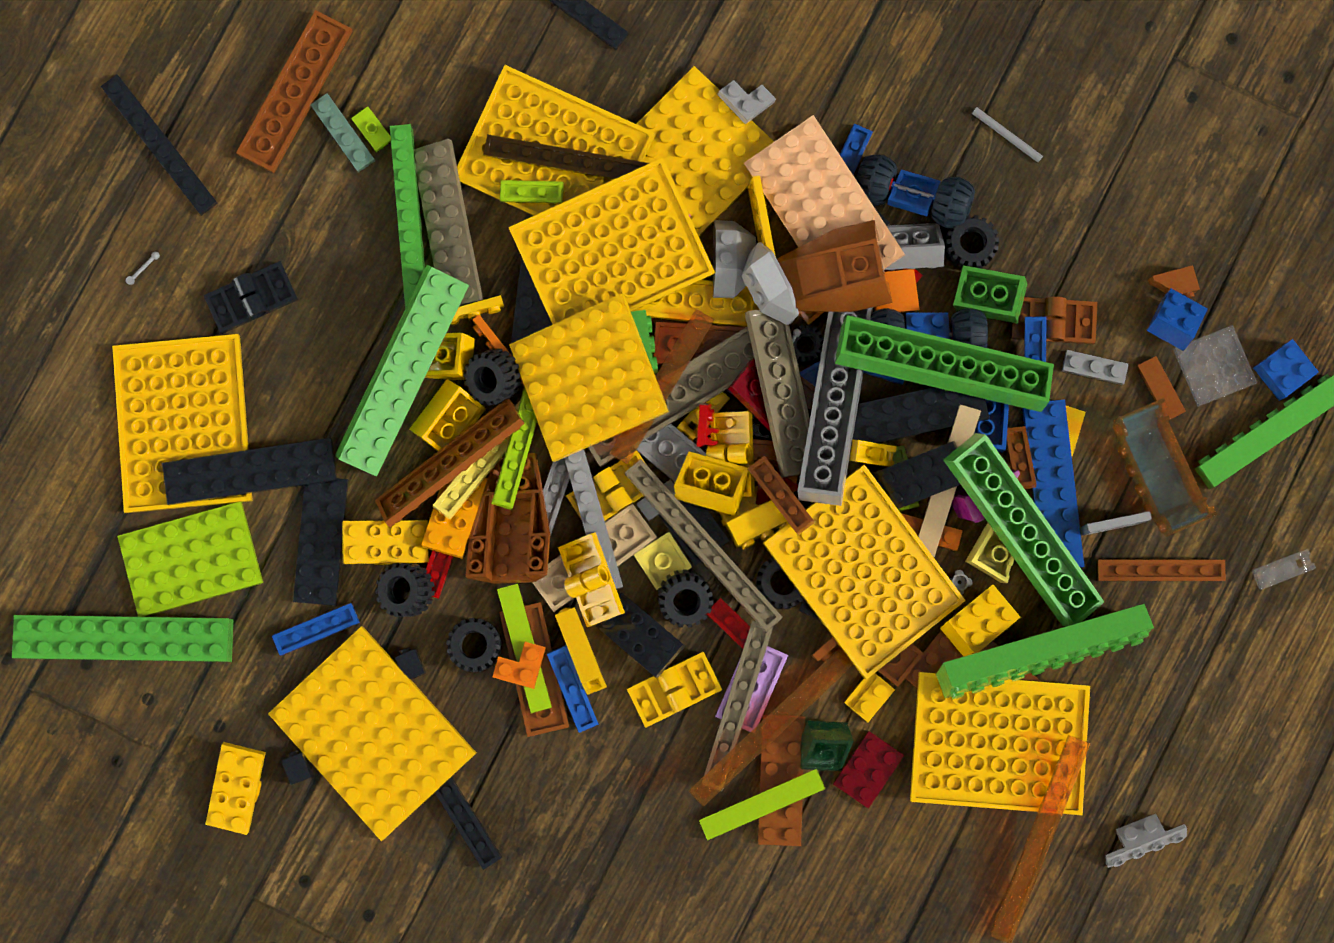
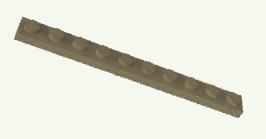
[625,459,783,632]

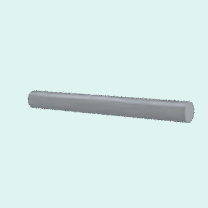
[972,107,1043,162]

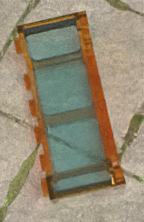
[1113,398,1217,537]

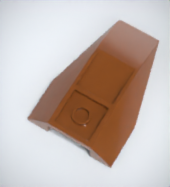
[777,220,893,312]
[466,453,550,584]

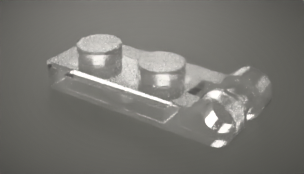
[1252,549,1316,590]

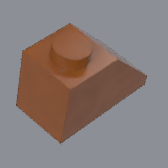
[1148,265,1200,298]

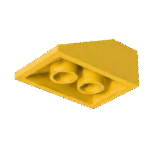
[425,333,475,380]

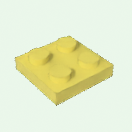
[634,532,692,590]

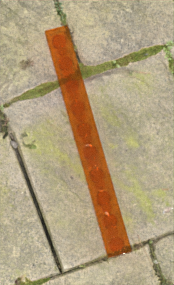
[688,647,854,807]
[990,735,1090,943]

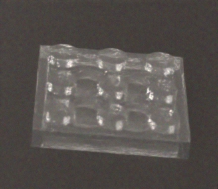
[1173,325,1257,407]

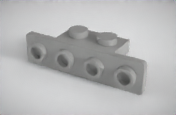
[1106,814,1187,868]

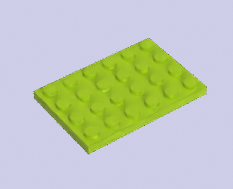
[117,502,263,617]

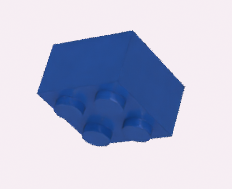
[1147,288,1208,351]
[1253,339,1319,401]

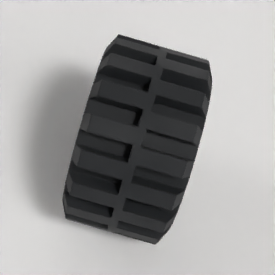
[944,215,999,270]
[463,348,522,405]
[756,557,804,610]
[375,563,435,617]
[657,570,713,628]
[446,618,502,672]

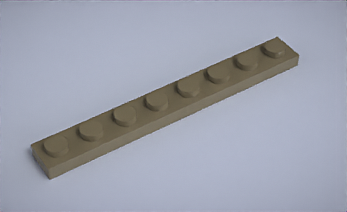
[701,621,773,792]

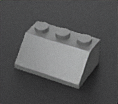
[884,223,945,271]

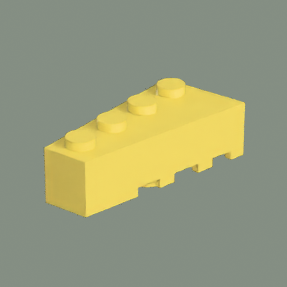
[965,522,1014,583]

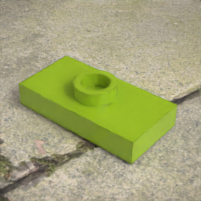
[351,107,391,153]

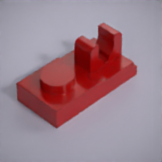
[697,403,719,447]

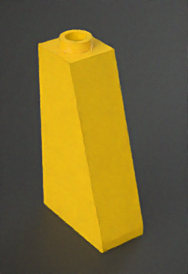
[555,607,607,695]

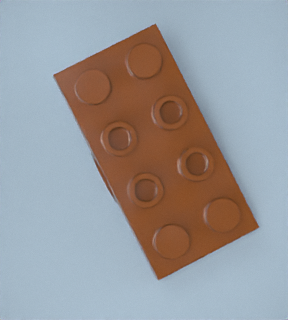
[1011,297,1097,345]

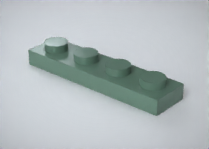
[311,93,375,173]

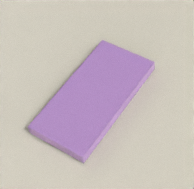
[715,646,788,734]

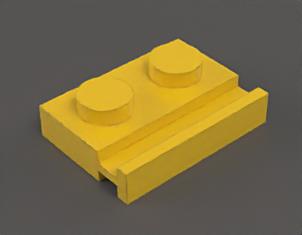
[844,673,895,723]

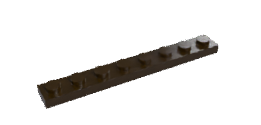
[483,134,650,179]

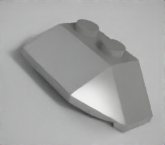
[713,220,756,299]
[742,242,799,325]

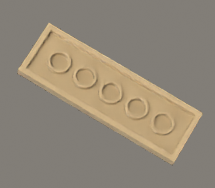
[532,503,657,612]

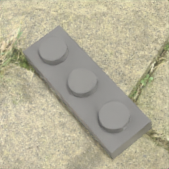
[1062,350,1128,385]

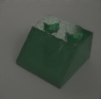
[800,721,854,771]

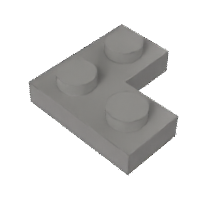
[718,80,776,124]

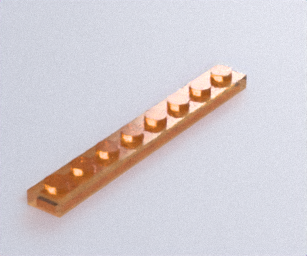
[609,309,714,465]

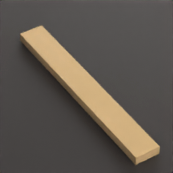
[918,404,981,557]

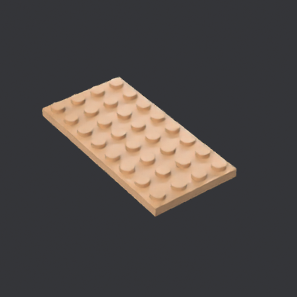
[744,115,905,269]

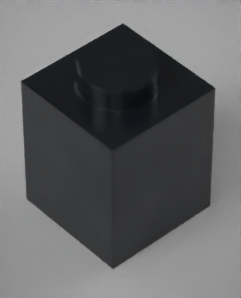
[395,647,426,680]
[282,750,314,785]

